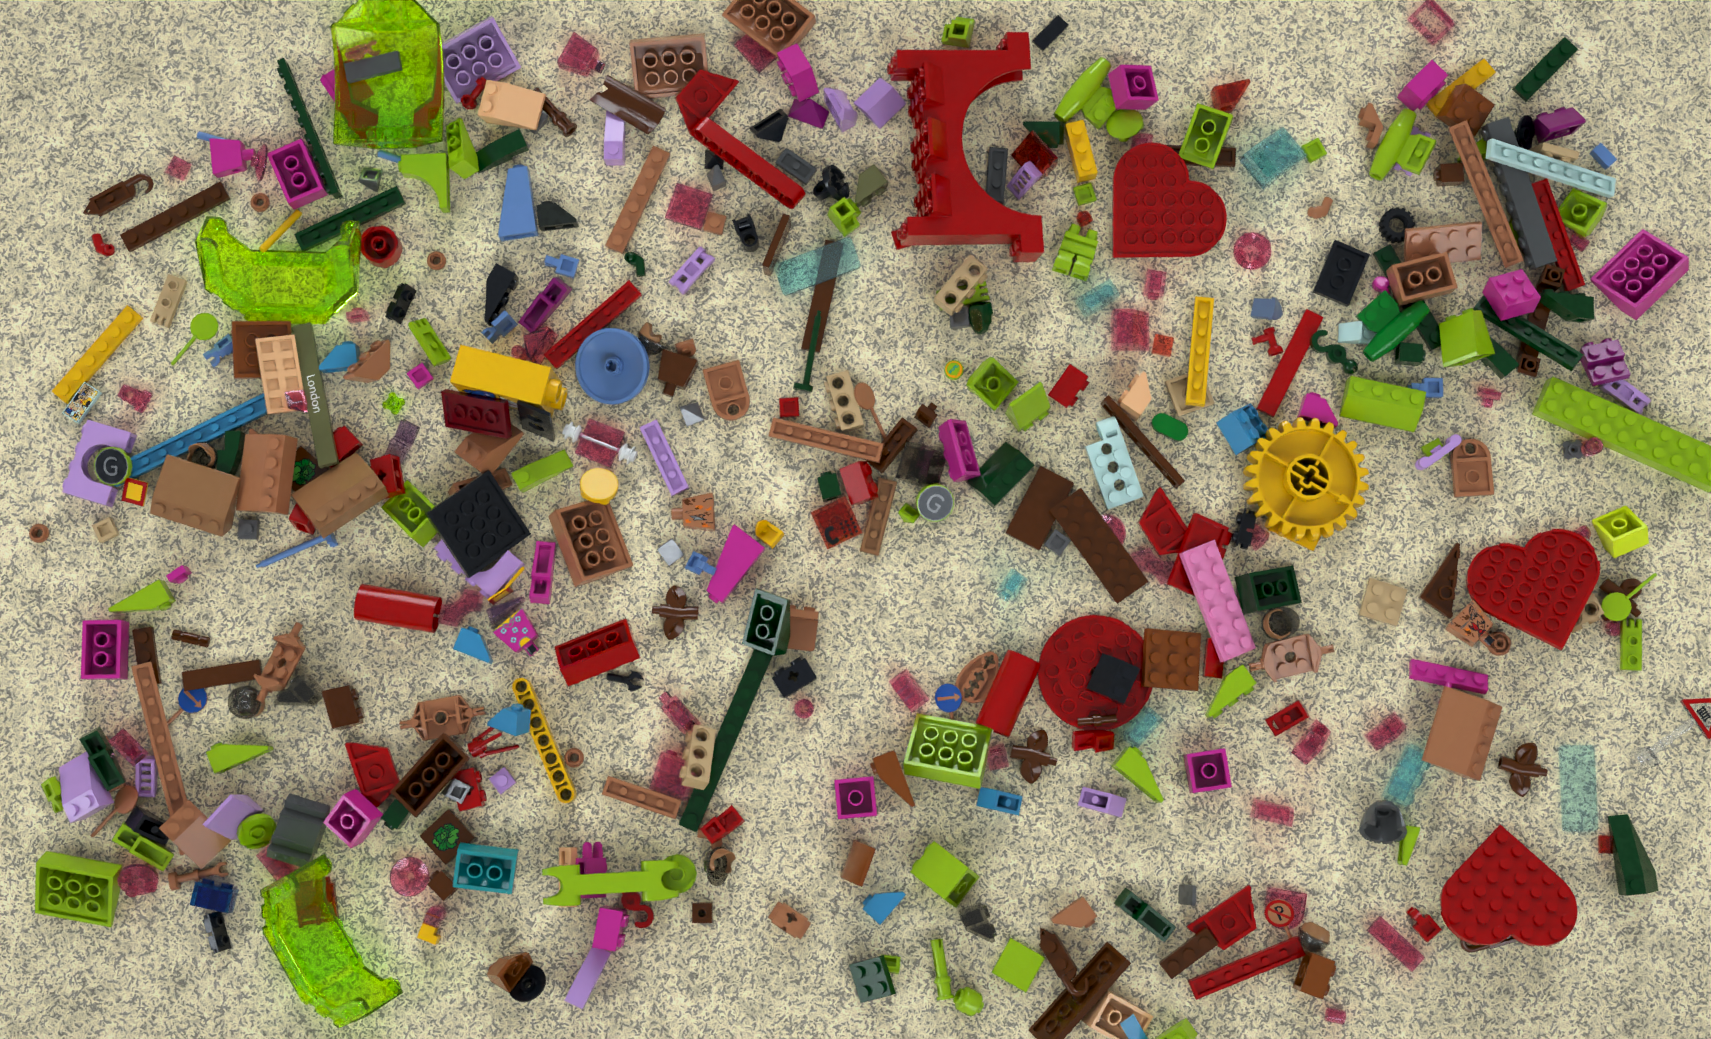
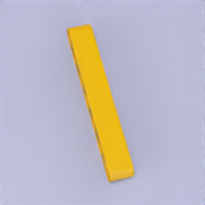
[512,678,577,803]

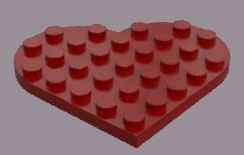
[1112,142,1227,258]
[1466,529,1600,651]
[1439,824,1578,947]

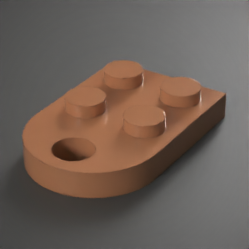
[703,360,750,421]
[1450,439,1494,498]

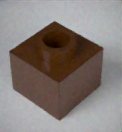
[692,902,713,923]

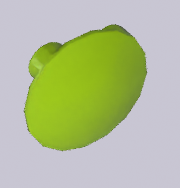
[1106,109,1144,142]

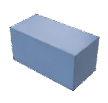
[1589,143,1617,170]

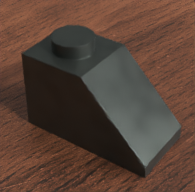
[537,201,579,231]

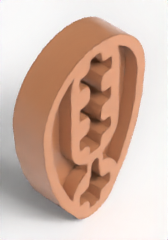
[955,651,999,703]

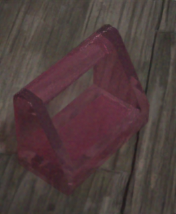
[1407,0,1457,46]

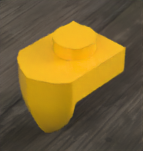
[755,520,784,549]

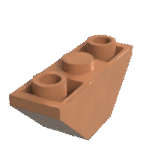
[343,339,390,383]

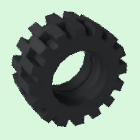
[1378,207,1415,243]

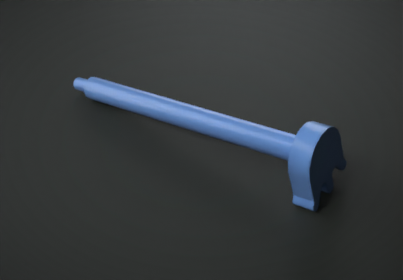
[256,533,338,568]

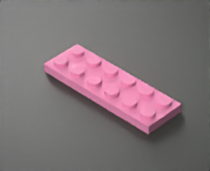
[1179,540,1256,662]

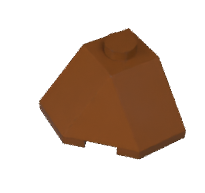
[487,952,533,993]

